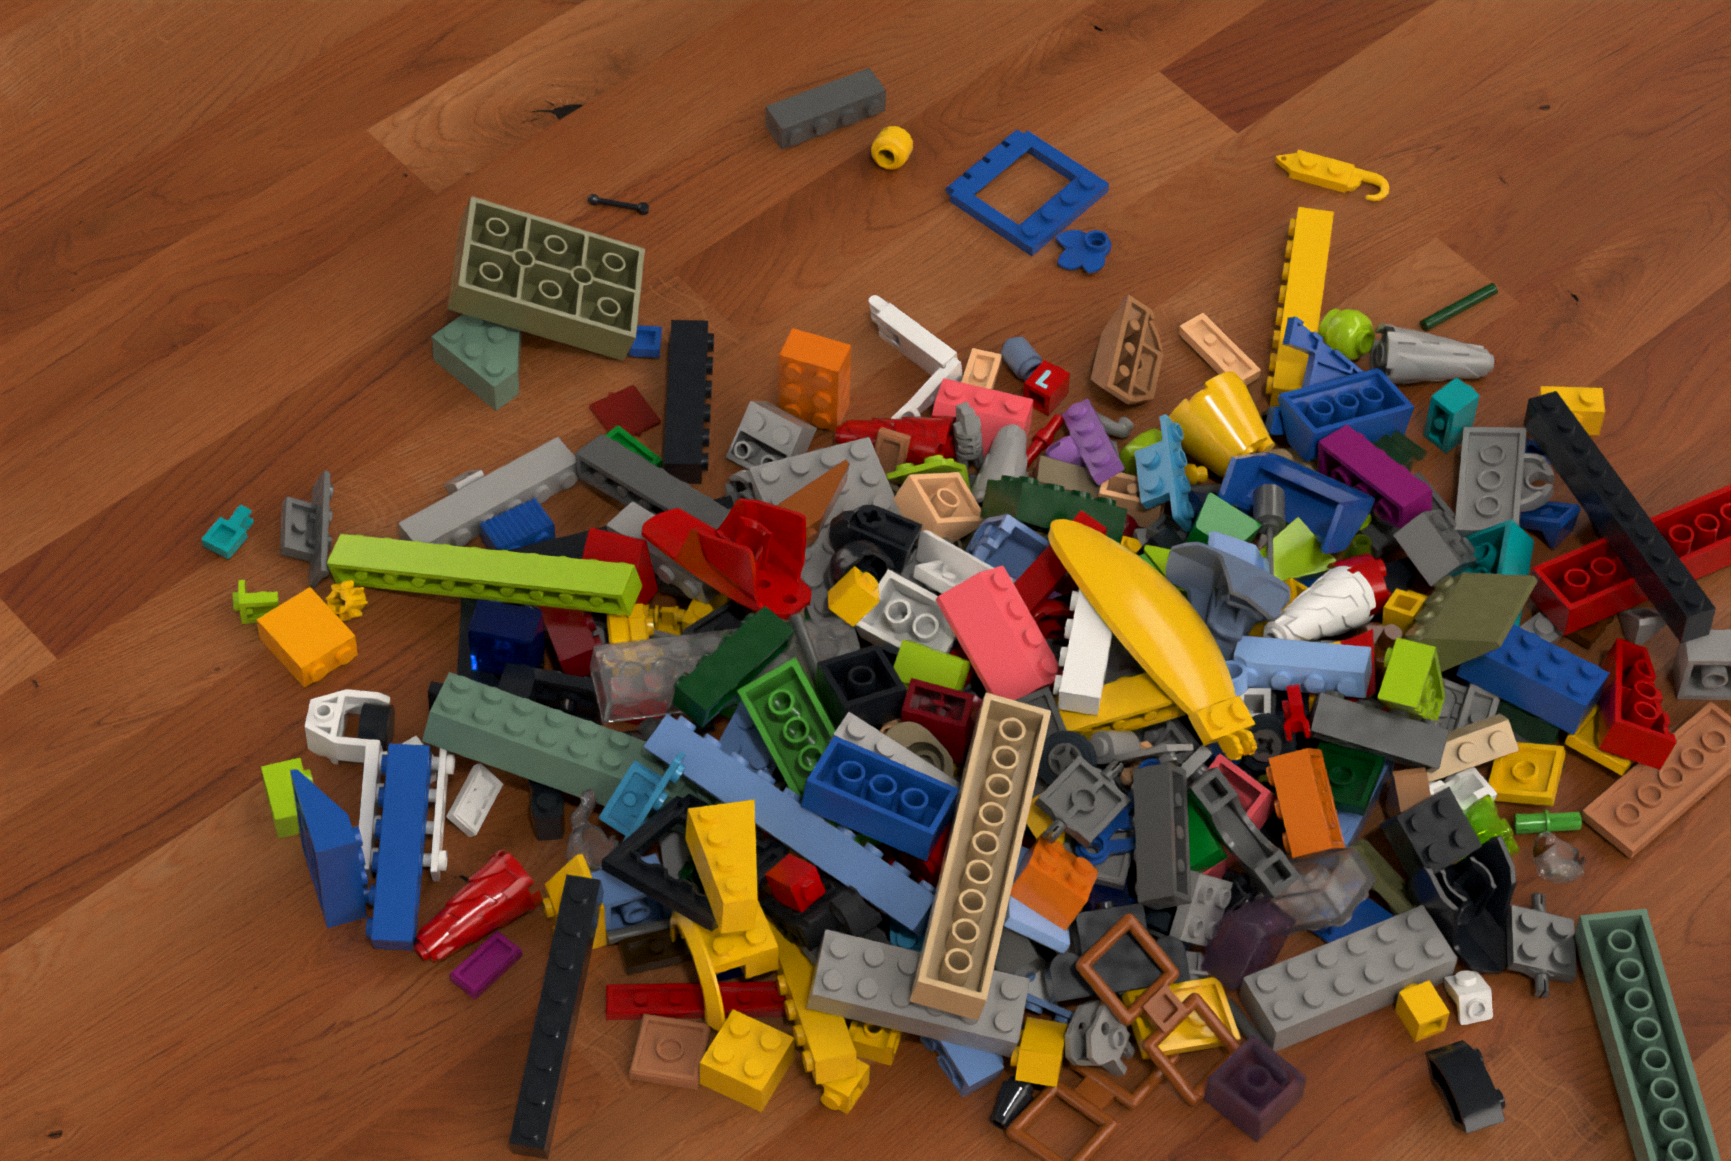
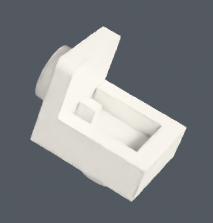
[1444,970,1493,1025]

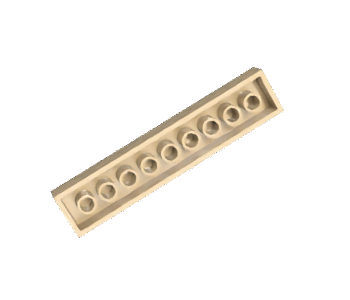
[910,693,1051,1020]

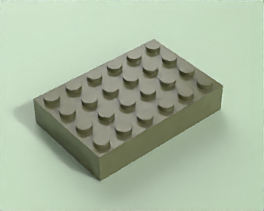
[447,196,645,361]

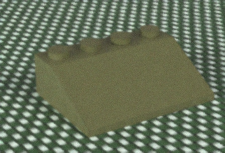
[1405,573,1537,672]

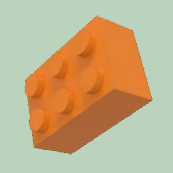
[779,328,851,432]
[1266,748,1346,858]

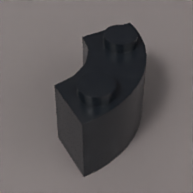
[1425,1040,1506,1133]

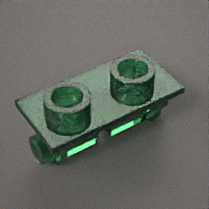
[1495,699,1560,745]

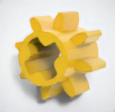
[326,580,368,621]

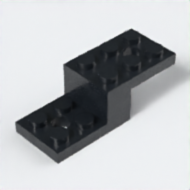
[427,662,604,726]

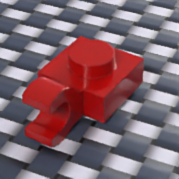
[1282,684,1311,741]

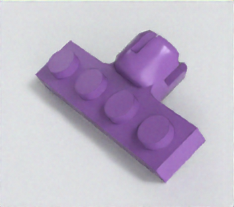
[1045,398,1125,485]

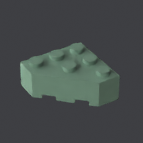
[431,314,522,411]

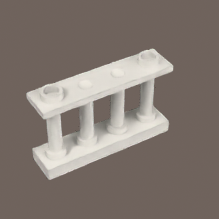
[359,739,455,882]

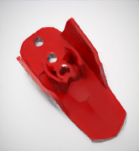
[641,498,812,620]

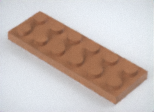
[1581,701,1731,859]

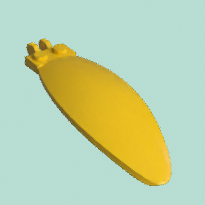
[1048,519,1258,761]

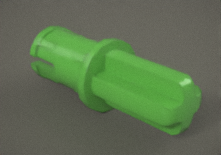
[1513,809,1582,836]

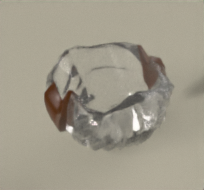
[1532,832,1586,884]

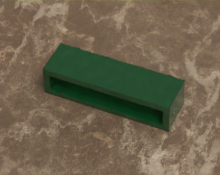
[672,606,795,728]

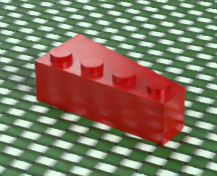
[1599,638,1677,770]

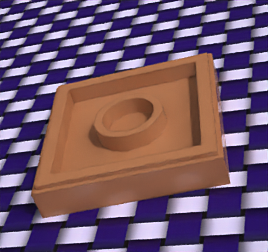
[629,1014,711,1090]

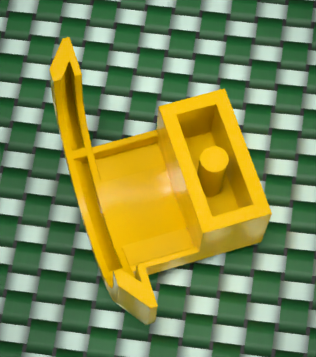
[670,899,778,1031]

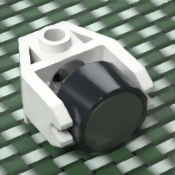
[305,689,395,765]

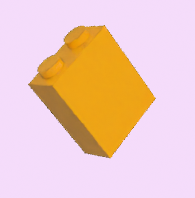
[256,587,358,688]

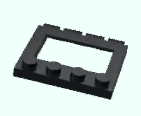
[601,794,789,932]

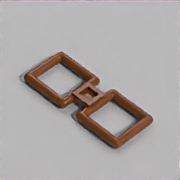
[1075,913,1245,1106]
[1006,1025,1181,1161]

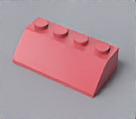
[935,566,1063,700]

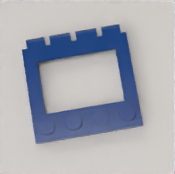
[945,130,1109,256]

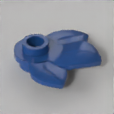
[1056,230,1111,274]

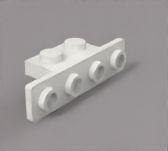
[913,530,1013,594]

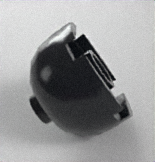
[828,539,895,587]

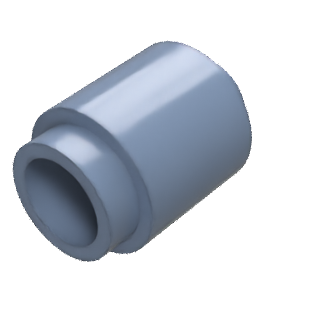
[1000,337,1042,381]

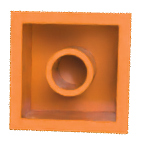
[1010,834,1099,931]

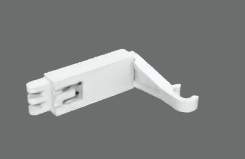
[869,295,963,419]

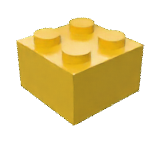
[699,1009,795,1113]

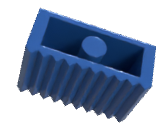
[480,498,555,550]

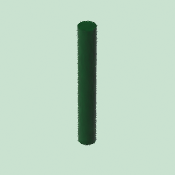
[1420,283,1498,331]

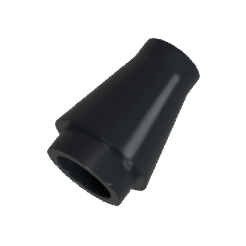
[989,1076,1034,1130]

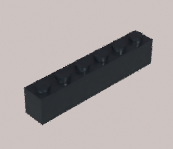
[663,320,714,484]

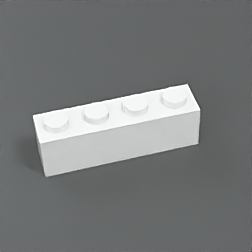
[1053,588,1113,716]

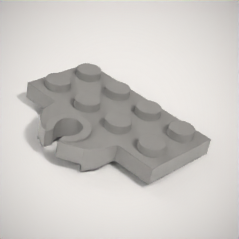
[1455,427,1555,537]

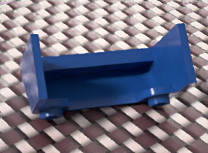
[1218,452,1375,554]

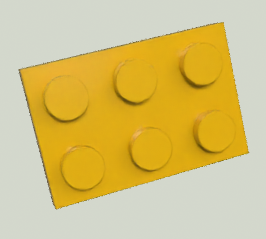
[1122,976,1241,1059]

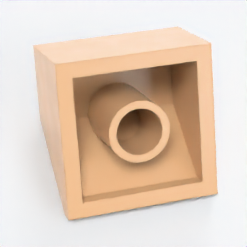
[893,472,985,543]

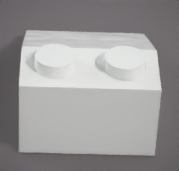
[855,569,957,655]

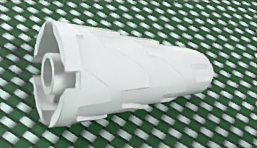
[1263,566,1376,642]

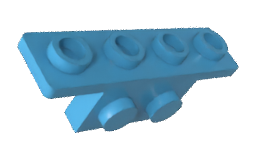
[1135,414,1194,533]
[598,751,686,841]

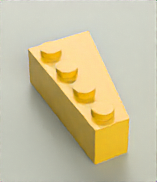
[685,799,758,934]

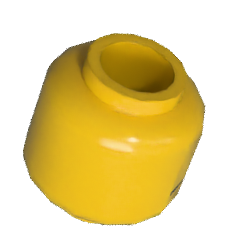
[871,126,913,170]

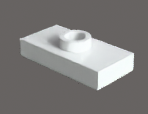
[446,763,503,837]

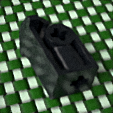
[829,505,922,573]

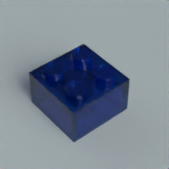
[468,599,545,675]

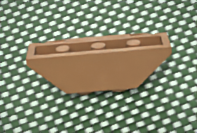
[1090,294,1164,404]

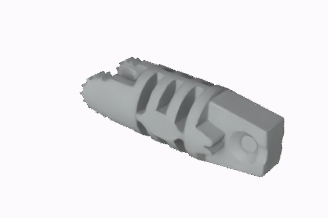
[953,402,984,473]

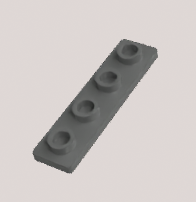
[280,470,334,588]

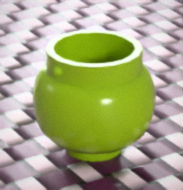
[1318,309,1375,360]

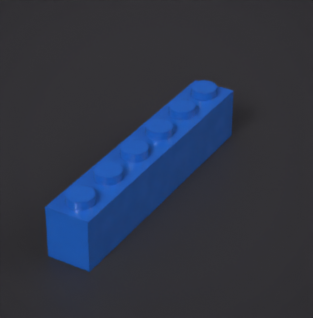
[366,743,432,951]

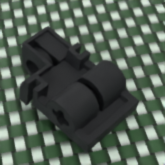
[760,867,883,952]

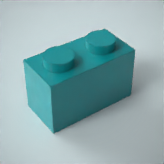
[1423,377,1480,454]

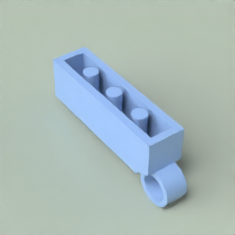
[1225,636,1372,698]

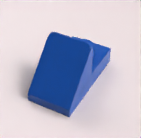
[1520,501,1581,550]

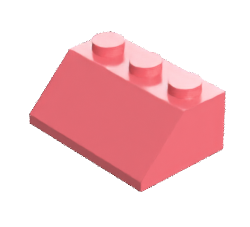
[932,378,1033,458]

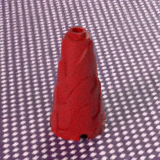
[835,415,956,466]
[413,848,543,963]

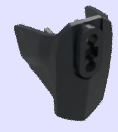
[1405,835,1516,974]

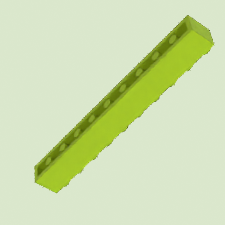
[327,534,643,616]

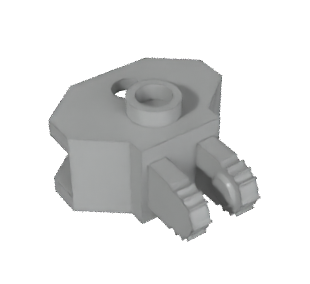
[1065,1000,1135,1077]

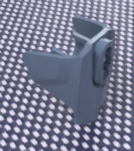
[1166,542,1290,661]

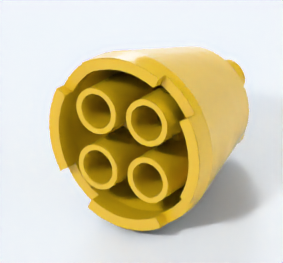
[1169,371,1275,480]

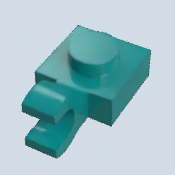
[201,505,254,560]

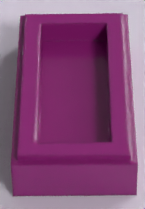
[449,931,523,1000]

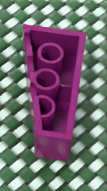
[1318,424,1432,529]

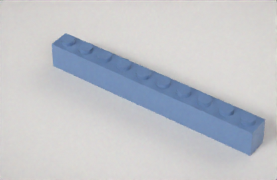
[643,714,936,938]

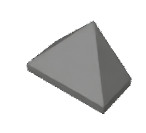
[1619,607,1667,646]

